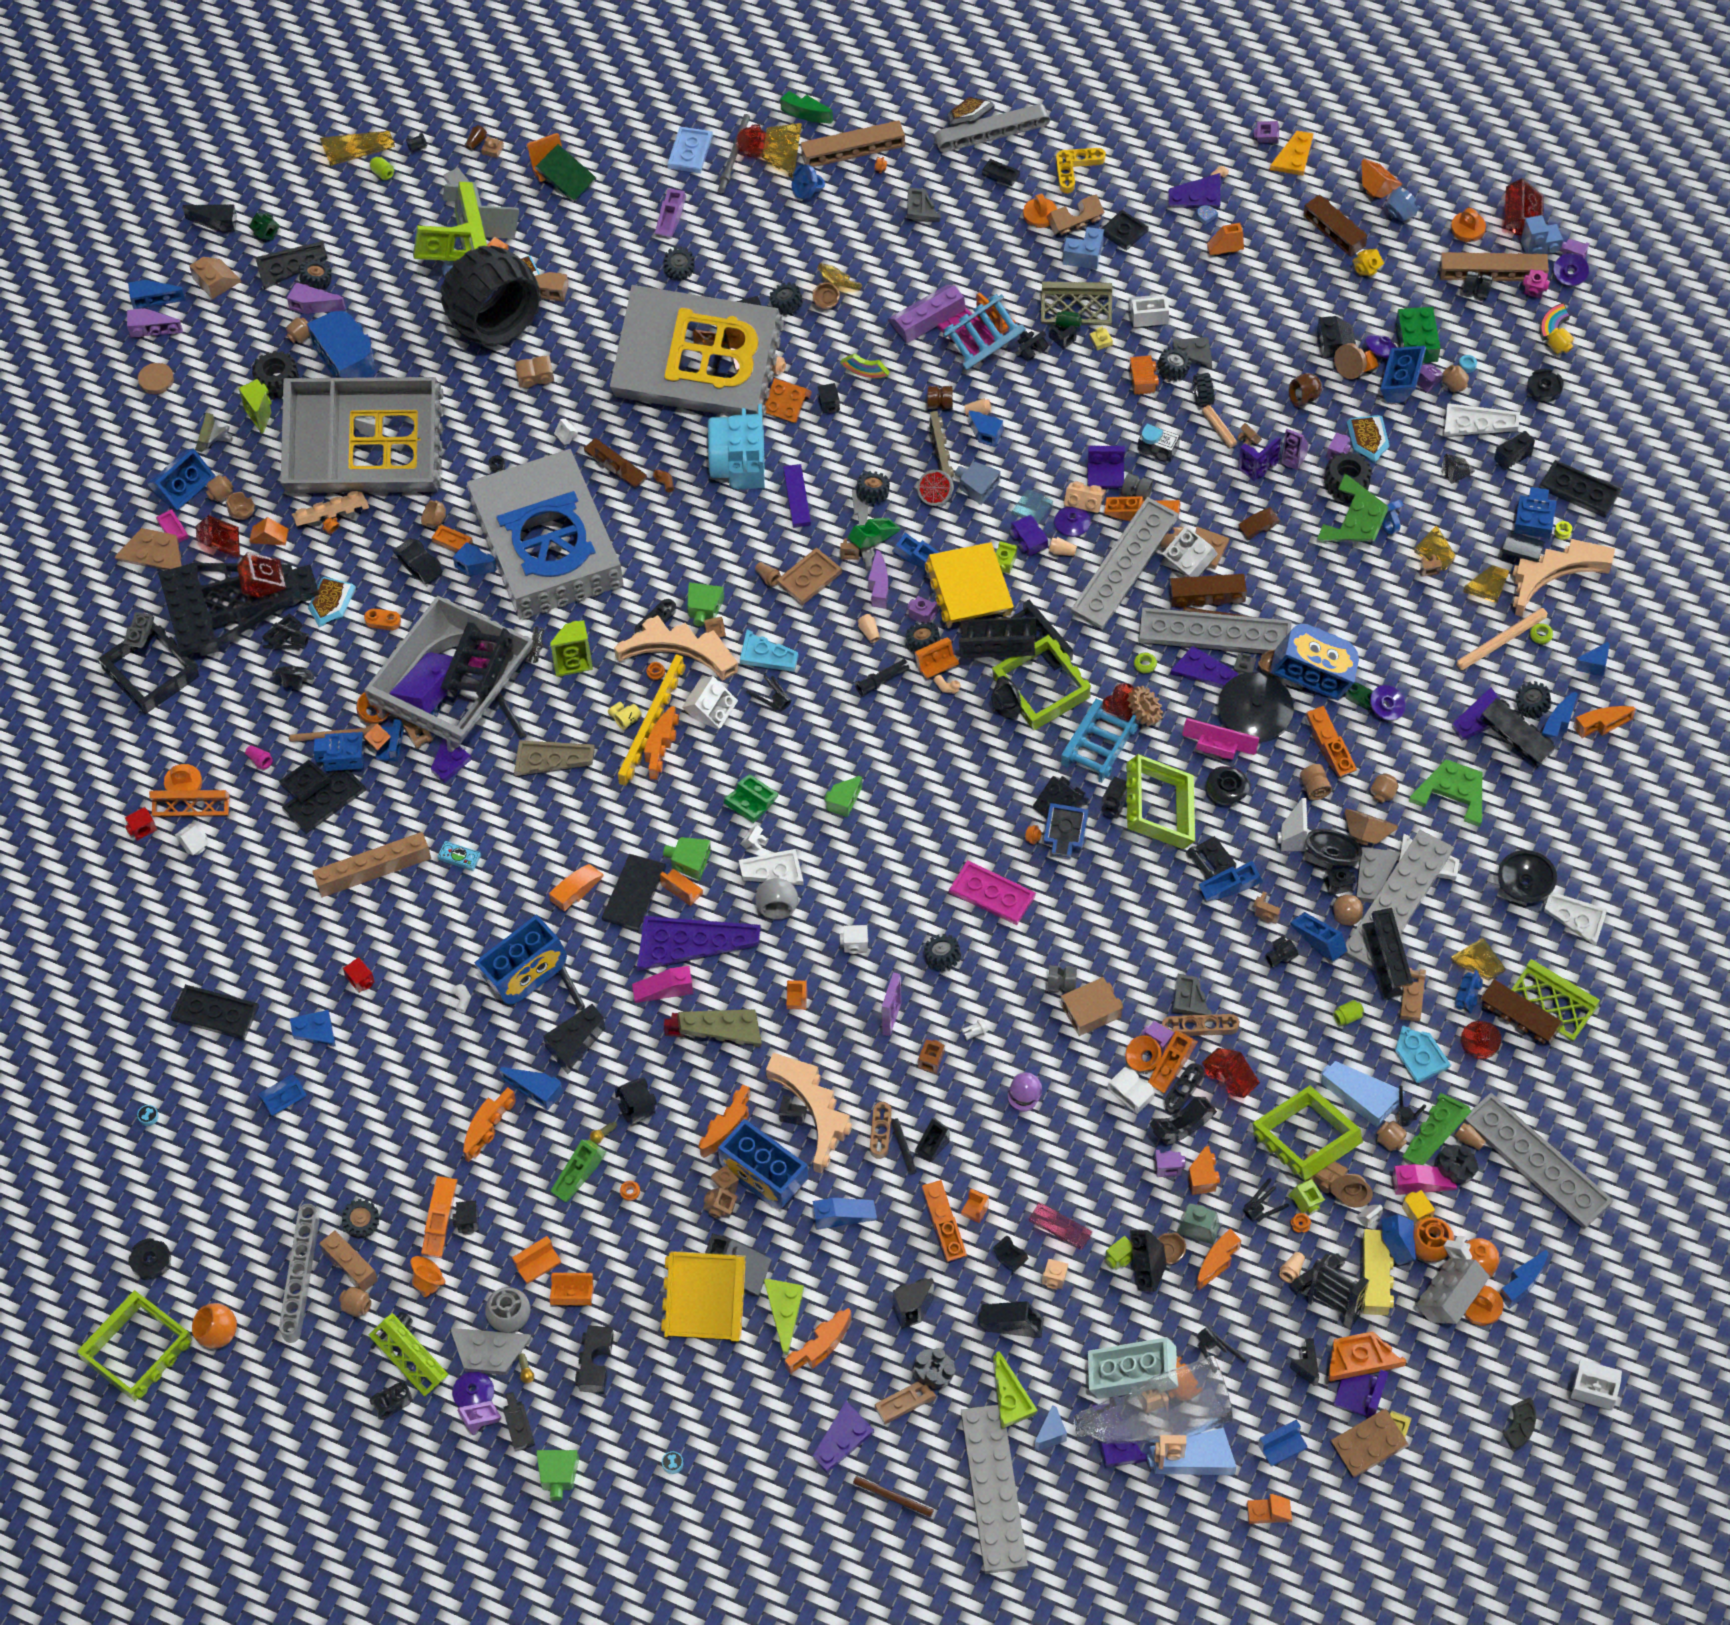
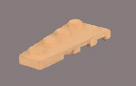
[292,491,369,526]

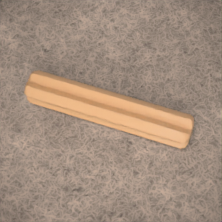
[1202,405,1237,448]

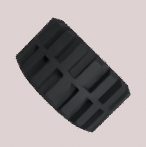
[252,351,299,399]
[1324,452,1372,501]

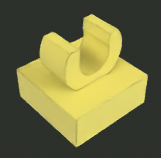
[1089,326,1113,350]

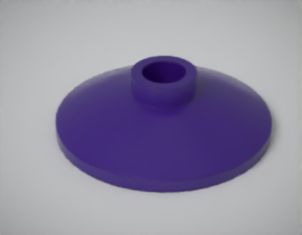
[1553,253,1589,286]
[1365,334,1397,358]
[1054,506,1091,537]
[1370,685,1406,721]
[452,1372,494,1408]

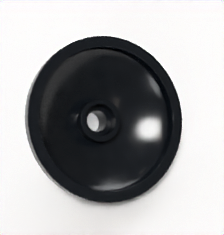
[1305,829,1362,866]
[1498,850,1557,903]

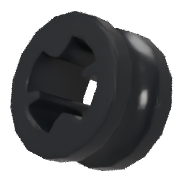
[489,455,506,473]

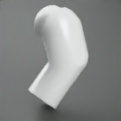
[453,984,471,1013]

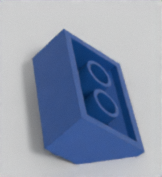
[1380,346,1426,403]
[147,448,216,511]

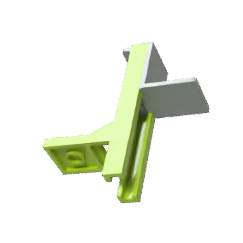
[413,181,519,261]

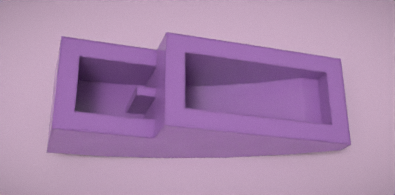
[655,188,686,237]
[868,550,888,609]

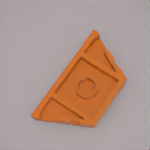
[1328,1331,1406,1381]

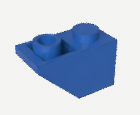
[968,410,1003,447]
[453,542,497,576]

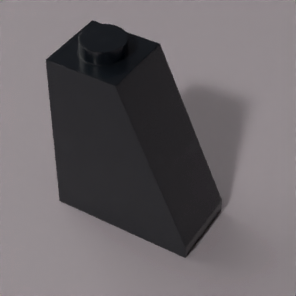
[978,1301,1044,1338]

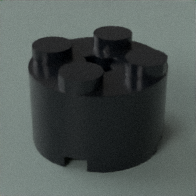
[615,1077,657,1125]

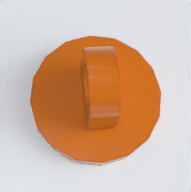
[1023,193,1057,228]
[1451,208,1486,242]
[164,764,203,791]
[1464,1285,1504,1326]

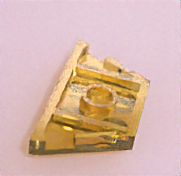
[762,123,802,178]

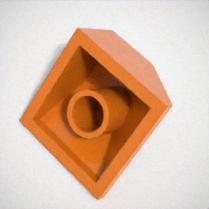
[1361,159,1402,198]

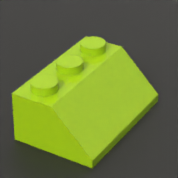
[550,620,593,677]

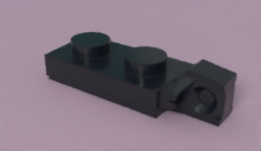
[503,1392,535,1451]

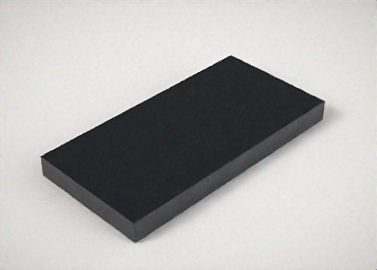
[1539,460,1622,518]
[282,770,366,834]
[602,853,666,931]
[170,984,259,1040]

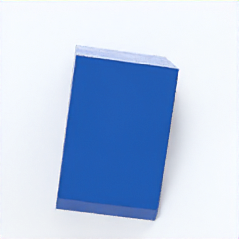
[1574,642,1610,676]

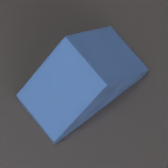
[1035,1405,1067,1451]

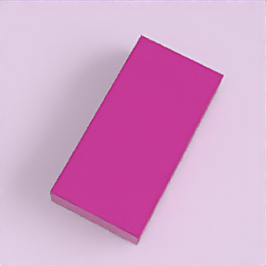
[156,510,189,543]

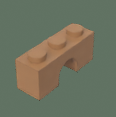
[1046,194,1105,236]
[319,1230,378,1291]

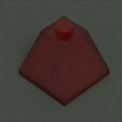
[196,515,240,558]

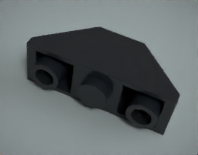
[1130,1229,1167,1292]

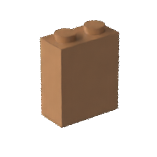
[1061,977,1123,1036]

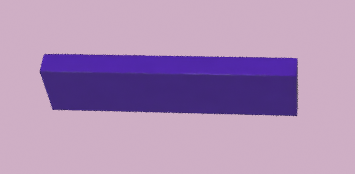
[783,464,811,528]

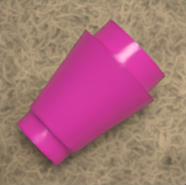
[245,745,273,769]

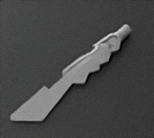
[852,490,875,571]

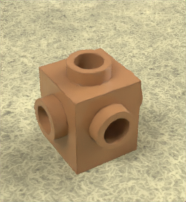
[703,1187,737,1218]

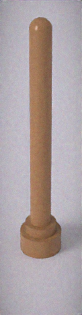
[289,723,379,742]

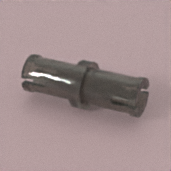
[527,626,545,663]

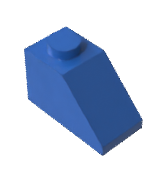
[1382,1214,1416,1265]

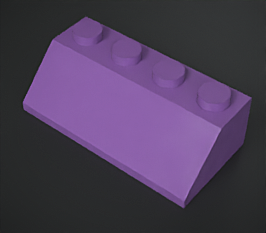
[888,285,966,343]

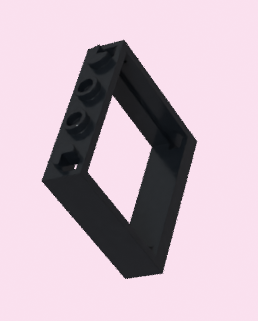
[98,622,200,715]

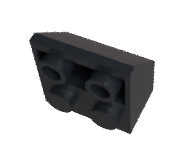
[893,1278,934,1329]

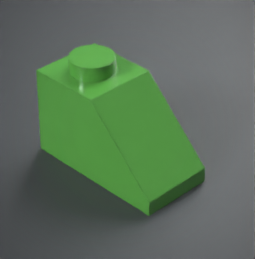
[824,776,862,817]

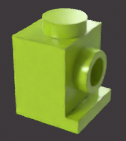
[995,541,1017,574]
[1288,1179,1325,1215]
[1105,1236,1134,1270]

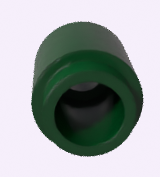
[1056,311,1082,329]

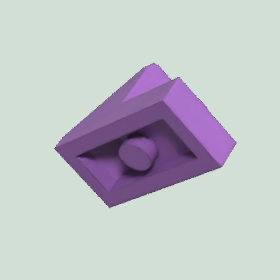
[1417,364,1443,392]
[457,1401,502,1436]

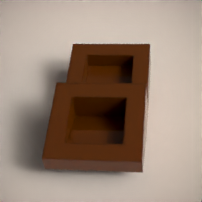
[1238,507,1281,540]

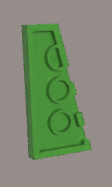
[1403,1092,1472,1165]

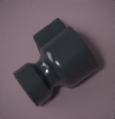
[1265,936,1298,968]

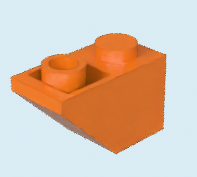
[1207,223,1244,255]
[1188,1146,1220,1195]

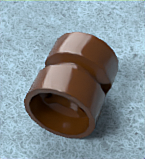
[928,386,953,409]

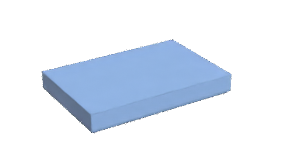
[667,127,713,173]

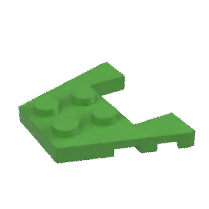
[1317,474,1389,542]
[1409,759,1483,827]

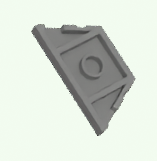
[451,1328,531,1375]

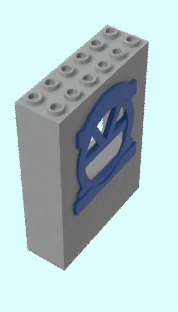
[467,449,624,620]

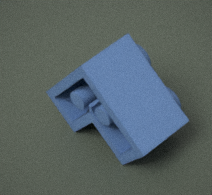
[1521,215,1563,254]
[1063,227,1104,270]

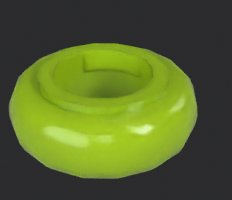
[1530,623,1553,644]
[1134,652,1157,674]

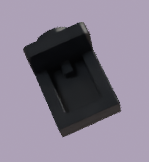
[993,1235,1029,1272]

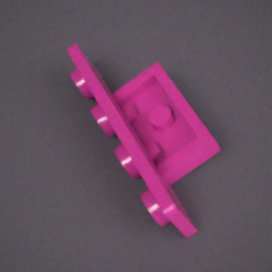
[1182,718,1259,759]

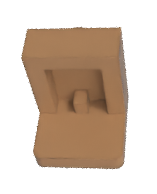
[1253,891,1281,924]
[711,1166,739,1194]

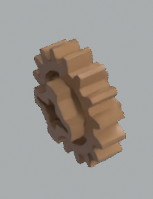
[1127,686,1163,726]

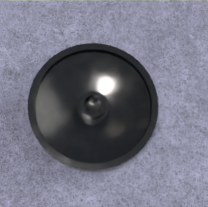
[1217,672,1294,743]

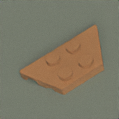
[115,528,182,570]

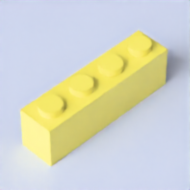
[1362,1229,1394,1315]

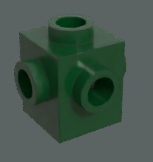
[249,212,280,240]

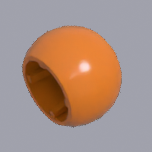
[1413,1217,1454,1262]
[192,1303,237,1349]

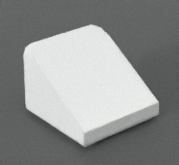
[1356,1205,1383,1227]

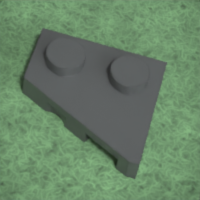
[907,187,941,222]
[1173,337,1212,368]
[1172,973,1212,1015]

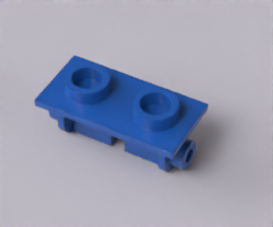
[1455,969,1483,1014]

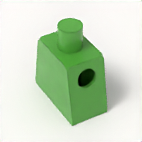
[688,582,725,626]
[663,837,711,880]
[537,1450,579,1501]

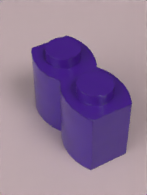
[1010,514,1048,556]

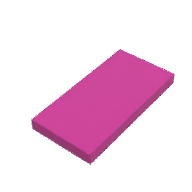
[936,308,994,362]
[949,860,1036,925]

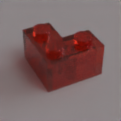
[1202,1048,1260,1098]

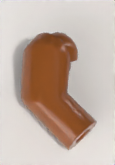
[653,469,674,492]

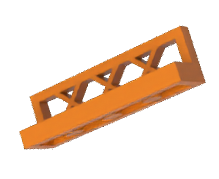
[149,790,229,817]

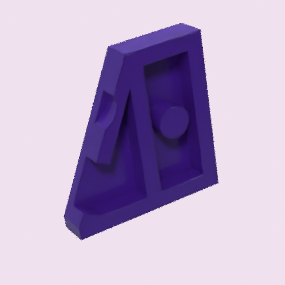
[431,738,472,783]

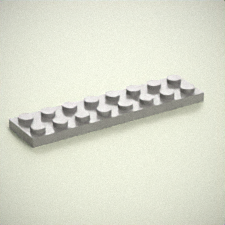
[1071,497,1179,630]
[1139,608,1292,654]
[1344,830,1454,971]
[1463,1093,1613,1229]
[961,1405,1028,1574]

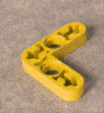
[1056,148,1106,194]

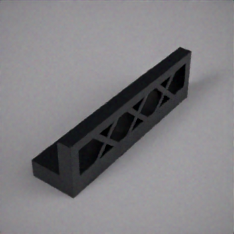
[1011,599,1073,671]

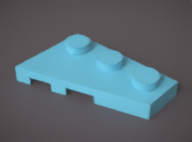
[740,630,798,672]

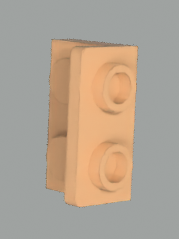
[1154,1435,1186,1469]

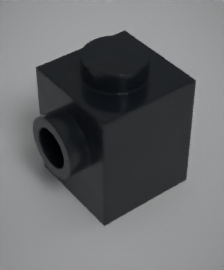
[452,1200,479,1234]

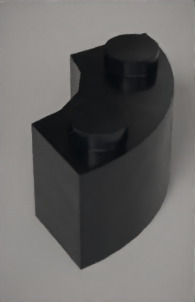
[392,538,443,584]

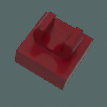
[664,1013,685,1037]

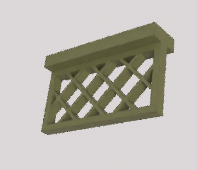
[1041,282,1112,325]

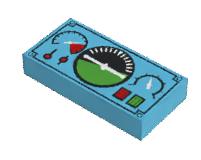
[437,841,481,871]

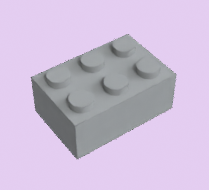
[1416,1259,1490,1324]

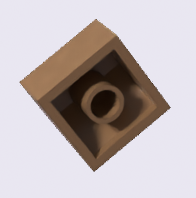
[189,257,241,299]

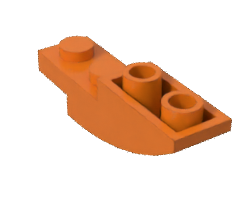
[1104,496,1181,521]
[644,706,679,780]
[1305,706,1357,777]
[698,1084,751,1158]
[463,1087,516,1162]
[421,1176,457,1258]
[922,1180,967,1262]
[785,1308,851,1374]

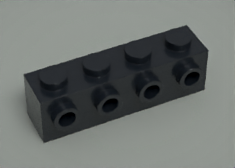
[1480,698,1555,768]

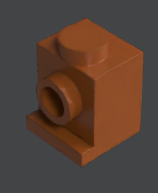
[918,1039,945,1074]

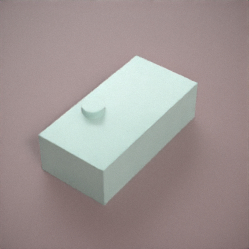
[1088,1337,1178,1399]

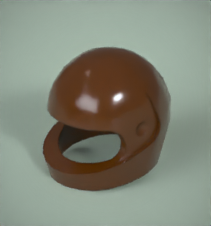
[1289,373,1322,406]

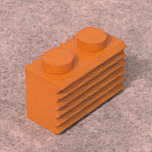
[1129,355,1159,395]

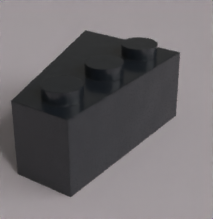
[543,1004,606,1074]

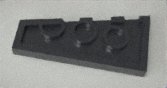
[255,241,328,290]

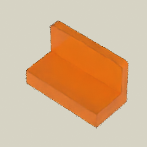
[660,869,703,906]
[512,1236,561,1284]

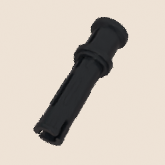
[855,659,910,697]

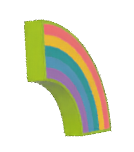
[840,353,890,378]

